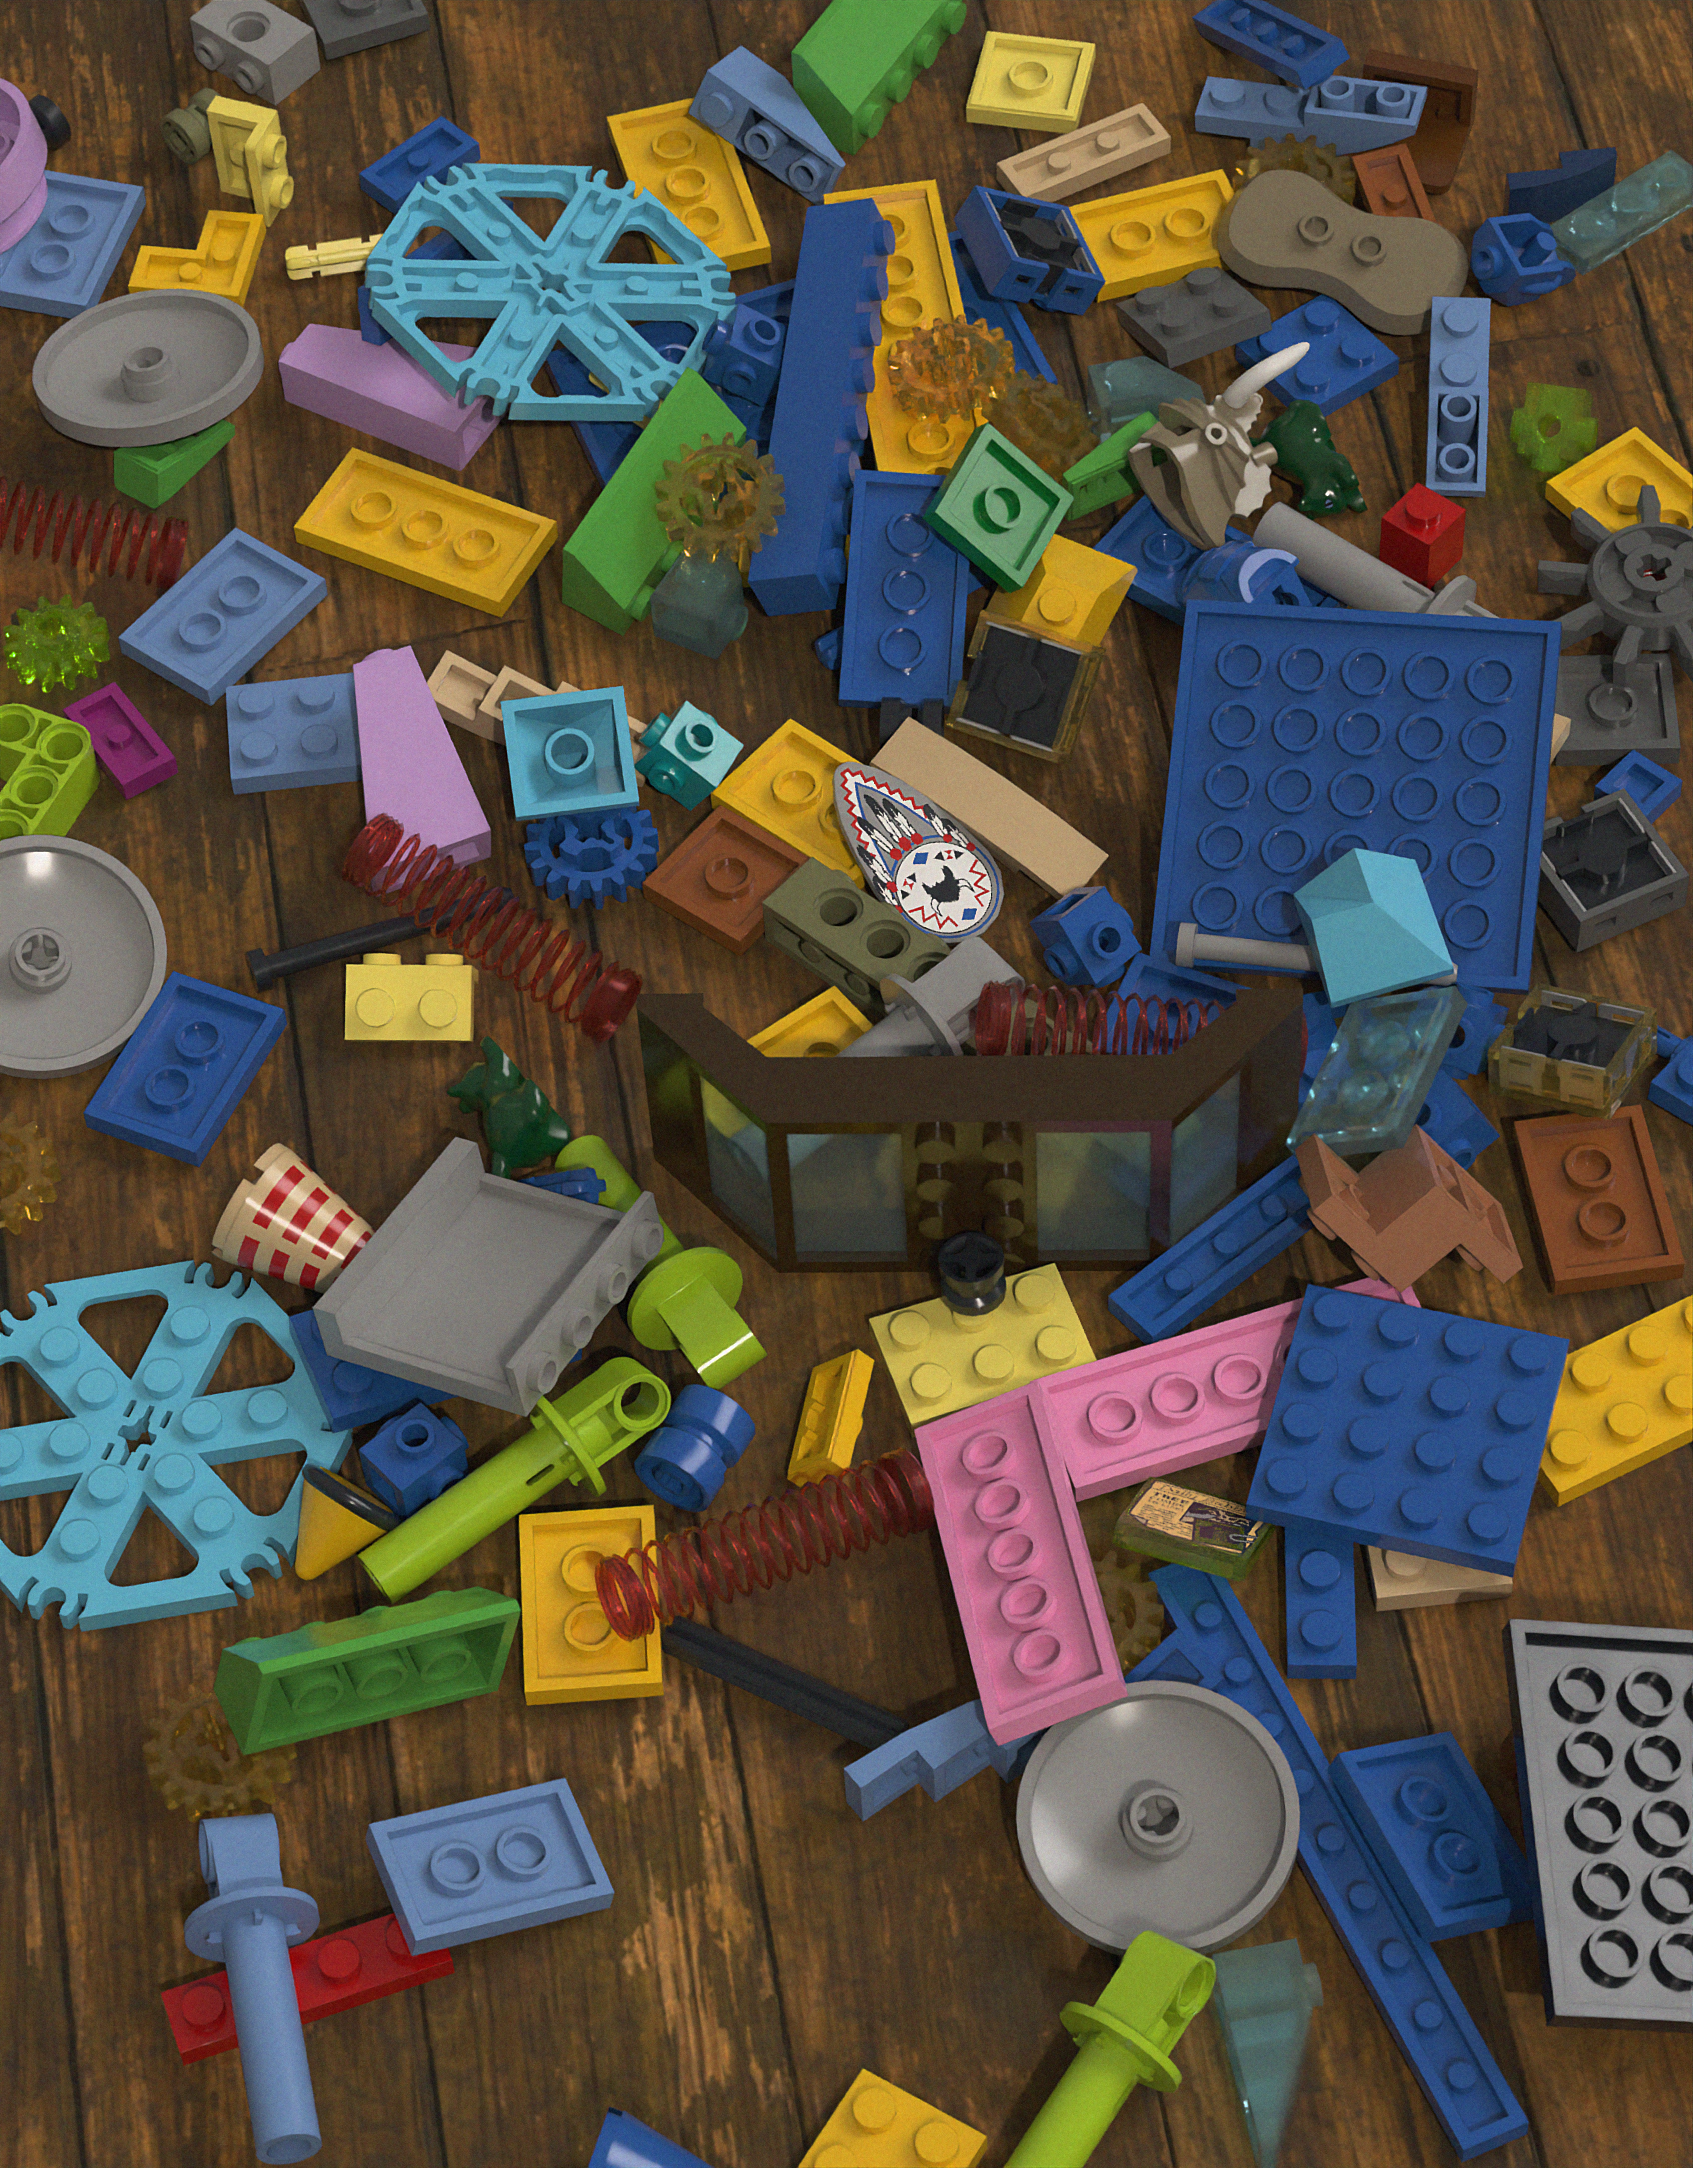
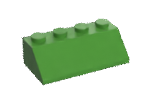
[791,0,966,156]
[562,367,750,636]
[214,1586,521,1756]

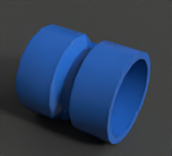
[634,1384,756,1512]

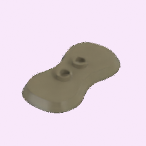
[1217,170,1468,336]

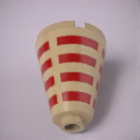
[211,1143,376,1294]

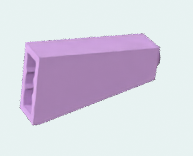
[278,324,511,472]
[353,645,491,897]

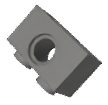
[190,0,321,106]

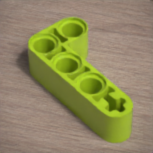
[0,703,100,841]

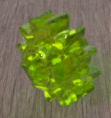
[3,594,110,693]

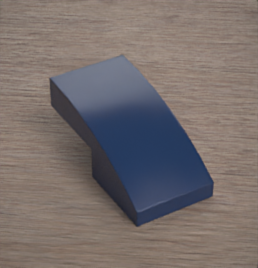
[1503,147,1617,223]

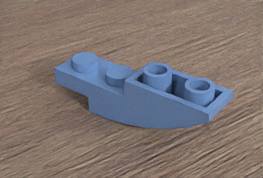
[1195,75,1427,157]
[1425,296,1491,497]

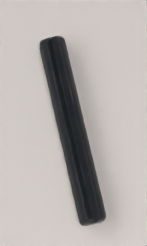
[661,1615,909,1750]

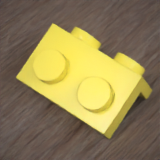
[206,96,294,227]
[345,953,478,1043]

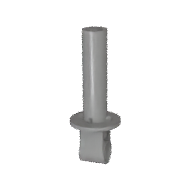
[1252,502,1499,618]
[732,937,1025,1182]

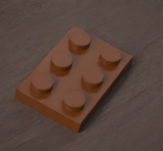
[1512,1104,1685,1296]

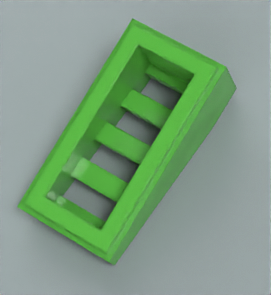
[1062,411,1168,521]
[114,419,235,509]

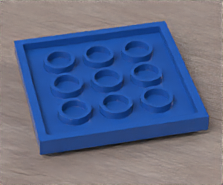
[1246,1284,1570,1577]

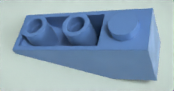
[688,46,846,206]

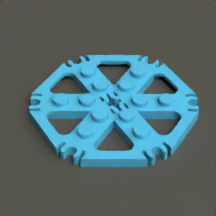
[364,163,736,421]
[0,1260,353,1632]

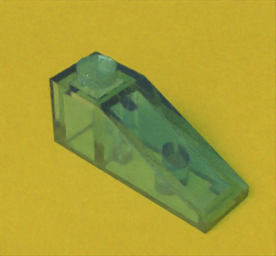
[1212,1938,1323,2168]

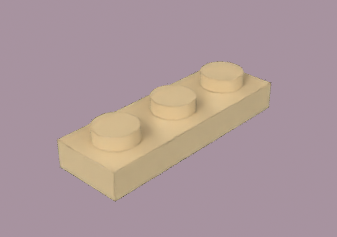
[997,103,1171,203]

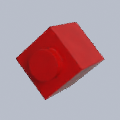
[1379,482,1466,590]

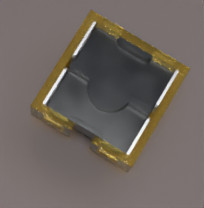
[945,609,1106,764]
[1488,983,1657,1120]

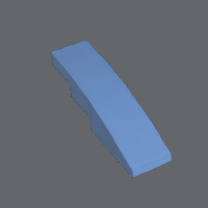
[844,1698,1053,1821]

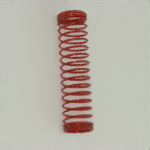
[0,475,189,591]
[341,813,643,1043]
[975,980,1308,1082]
[595,1447,935,1643]

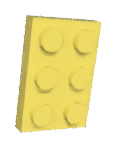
[869,1263,1097,1438]

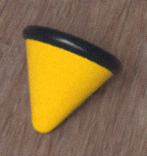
[295,1463,401,1581]

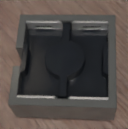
[1538,788,1690,952]

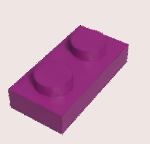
[63,682,179,800]

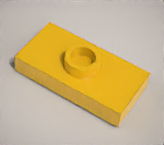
[787,1349,875,1490]

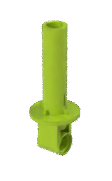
[555,1135,767,1391]
[357,1357,671,1605]
[1003,1930,1216,2168]

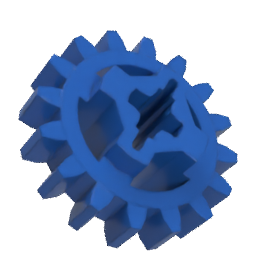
[524,806,660,909]

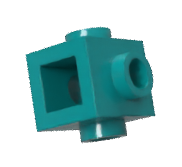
[634,700,744,811]

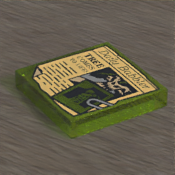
[1112,1476,1276,1582]

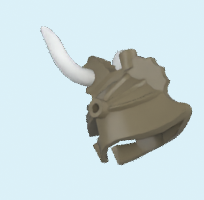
[1127,342,1310,551]

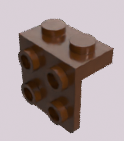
[1341,49,1479,194]

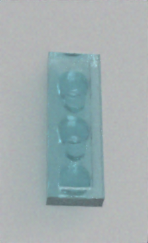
[1550,150,1693,276]

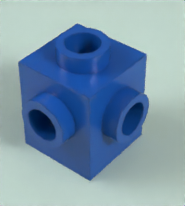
[702,303,788,407]
[1029,886,1142,988]
[1404,983,1512,1080]
[1382,1068,1500,1171]
[359,1402,469,1521]

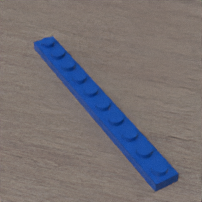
[1148,1549,1529,2162]

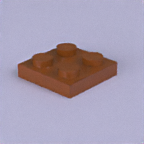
[642,805,811,957]

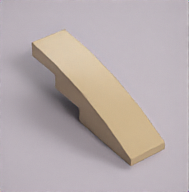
[427,650,647,787]
[869,716,1109,900]

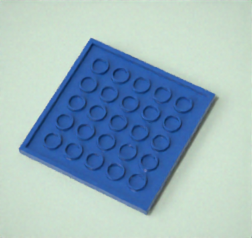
[1150,599,1562,995]

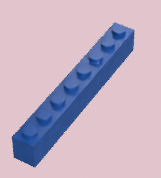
[748,198,895,616]

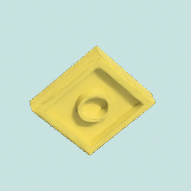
[966,31,1095,134]

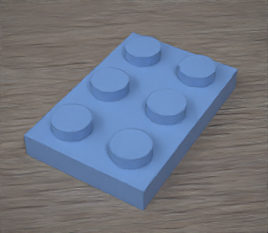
[0,170,146,319]
[118,527,328,706]
[226,673,362,795]
[365,1778,614,1956]

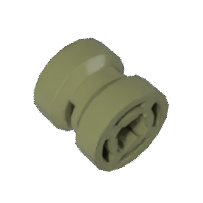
[159,87,222,165]

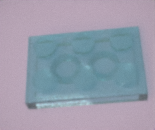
[1285,986,1468,1160]

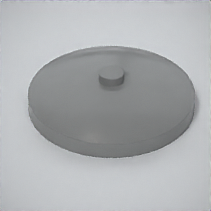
[32,289,264,447]
[0,835,167,1079]
[1016,1680,1300,1957]

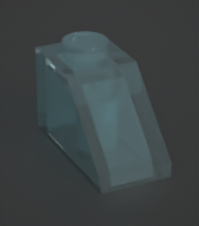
[1088,356,1207,446]
[650,516,749,660]

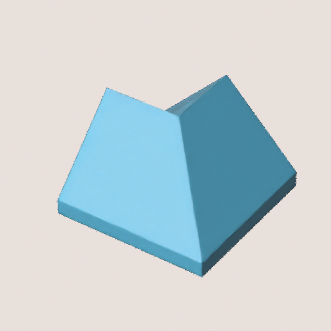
[500,686,639,821]
[1293,848,1454,1008]

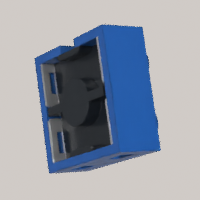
[953,185,1106,315]

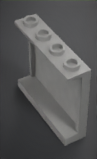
[313,1137,664,1417]

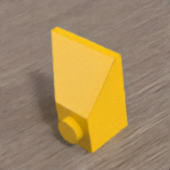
[977,534,1138,656]

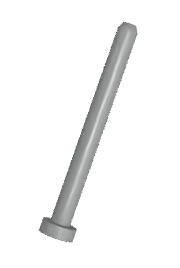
[1176,922,1458,986]

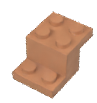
[1295,1124,1523,1293]

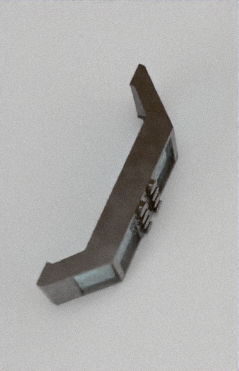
[636,989,1303,1276]

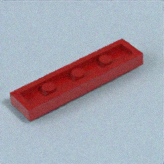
[161,1913,455,2066]

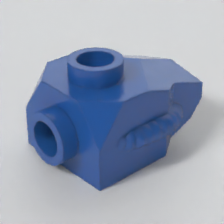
[1469,213,1576,306]

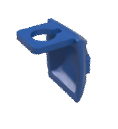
[1177,540,1313,607]

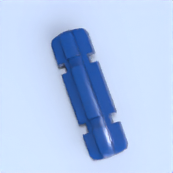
[517,1167,606,1205]

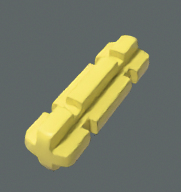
[285,233,384,281]

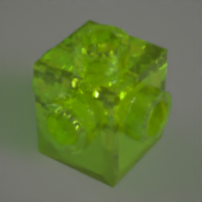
[1510,382,1599,474]

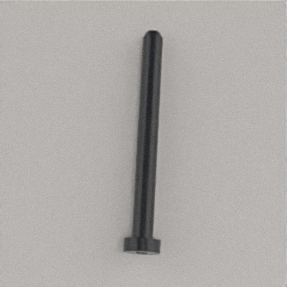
[245,886,515,994]

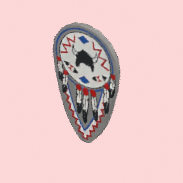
[832,762,1004,946]

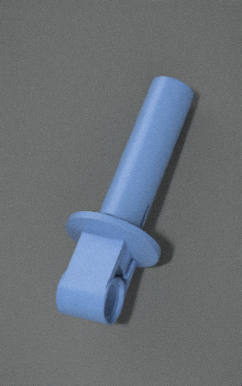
[183,1813,322,2165]

